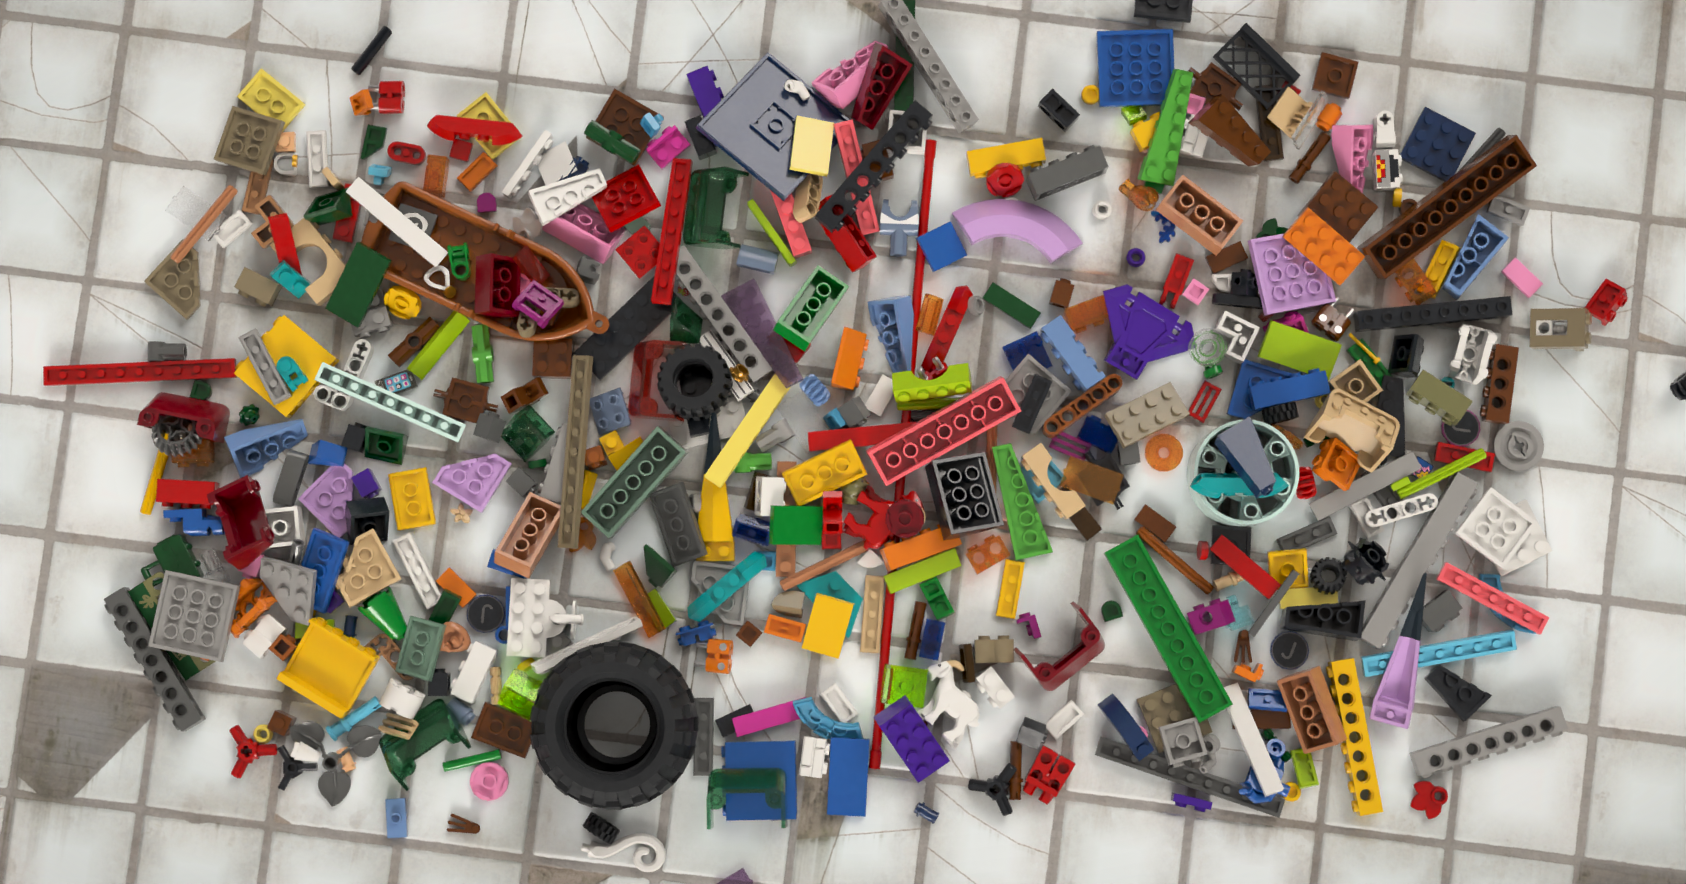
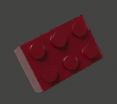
[475,253,521,319]

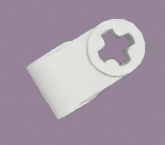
[1373,110,1396,148]

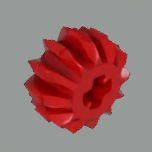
[1296,466,1317,499]

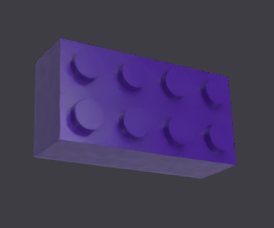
[873,695,950,783]

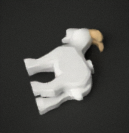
[917,660,980,749]

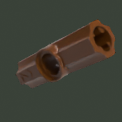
[388,317,440,368]

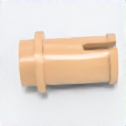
[336,746,356,773]

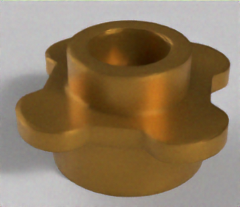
[729,364,749,382]

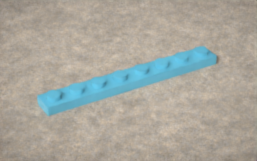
[1361,629,1517,677]

